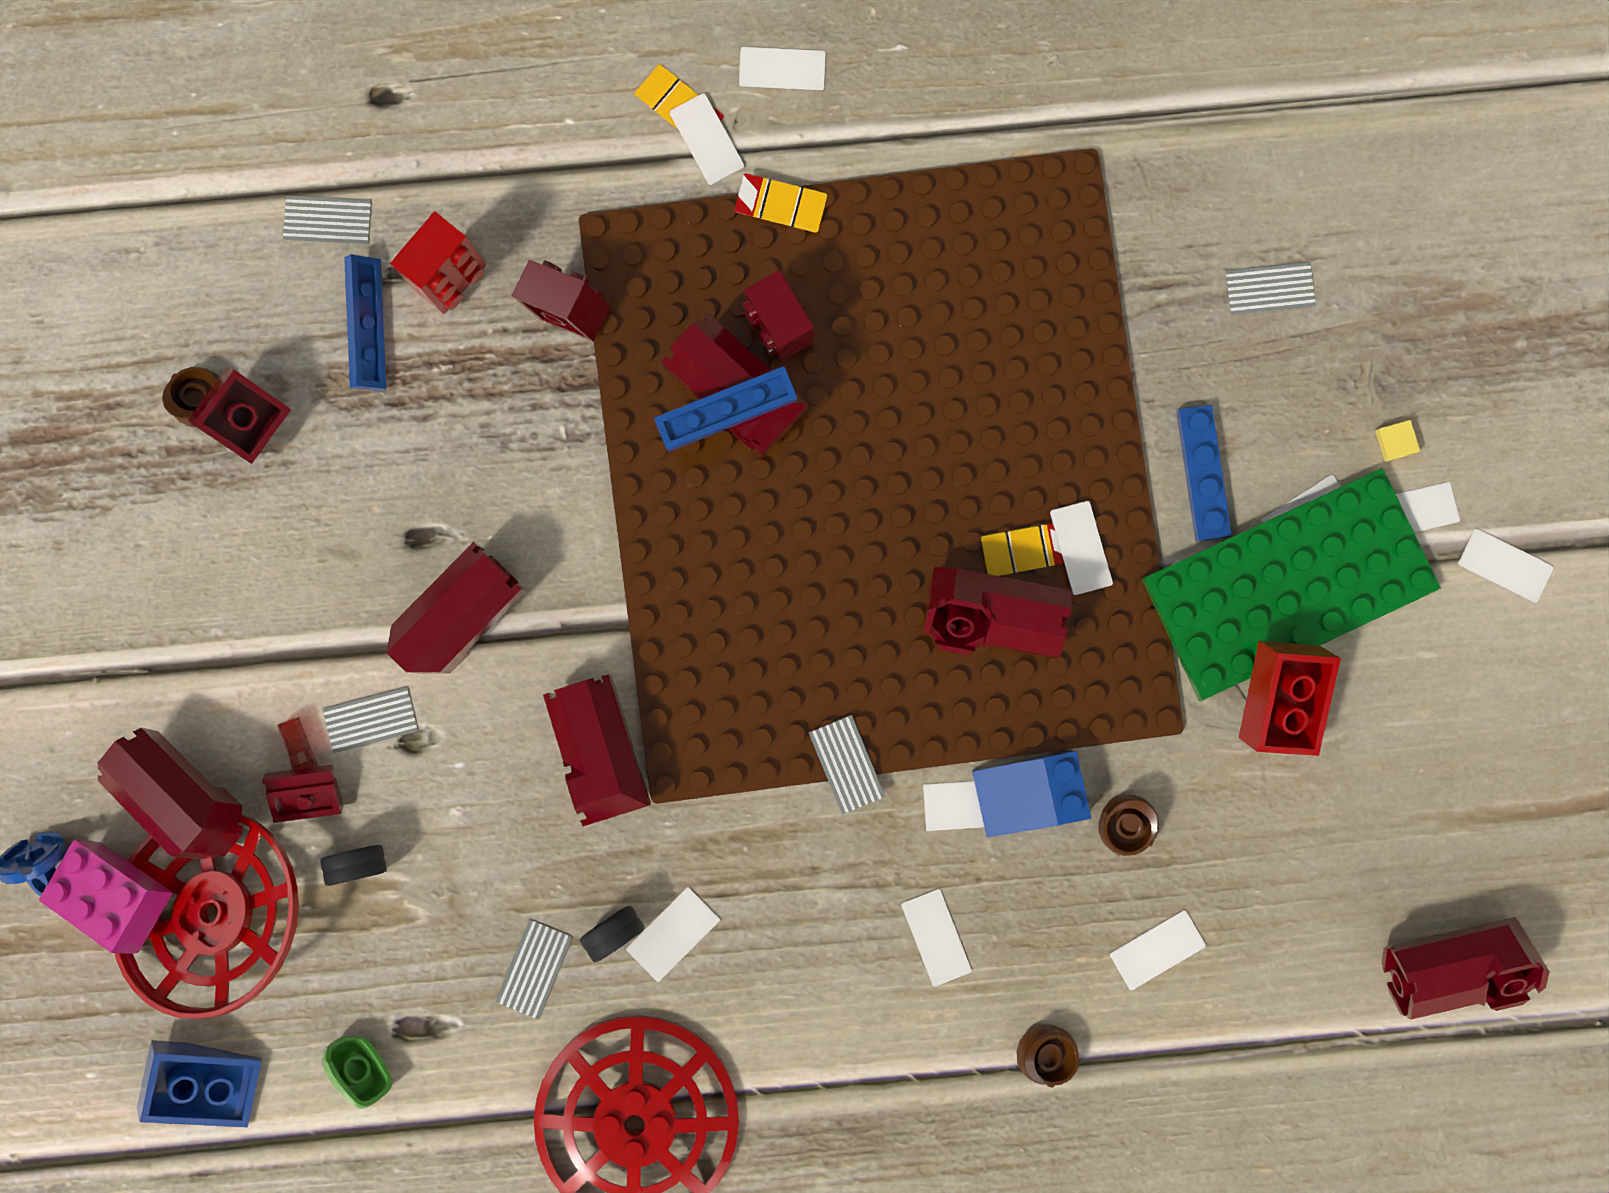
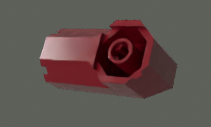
[662,313,808,458]
[386,541,526,674]
[924,567,1072,659]
[543,674,651,827]
[97,727,242,859]
[1382,917,1550,1020]

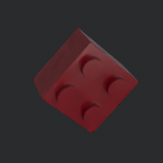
[511,260,611,342]
[742,270,814,363]
[188,366,292,464]

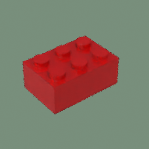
[390,211,486,314]
[1238,641,1341,756]

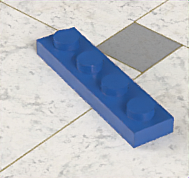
[344,254,386,392]
[654,366,797,452]
[1176,405,1232,542]

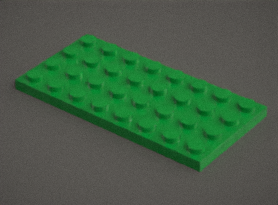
[1142,468,1441,701]

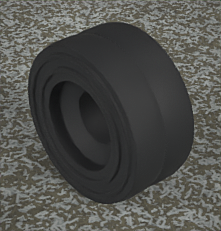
[320,845,387,886]
[579,905,645,963]

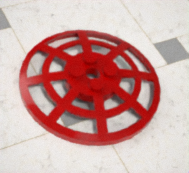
[114,814,299,1019]
[534,1015,739,1193]

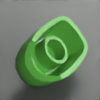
[322,1036,392,1109]

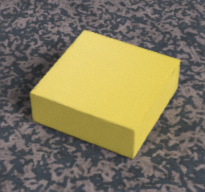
[1375,420,1420,462]

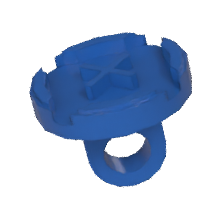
[0,832,68,896]

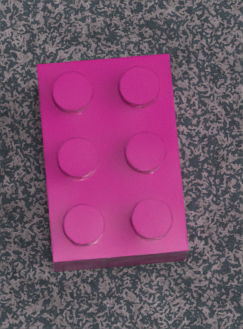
[39,839,173,953]

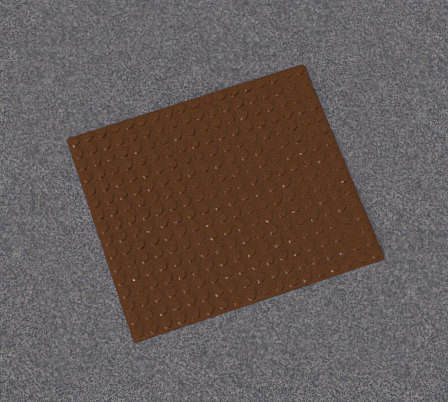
[579,148,1184,804]

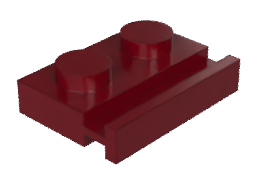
[262,764,344,823]

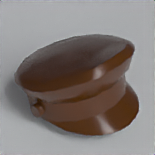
[162,367,219,427]
[1098,794,1159,856]
[1016,1025,1080,1088]

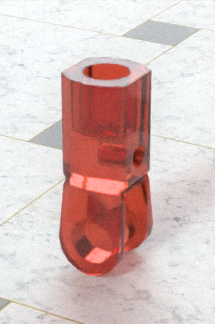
[277,717,319,770]

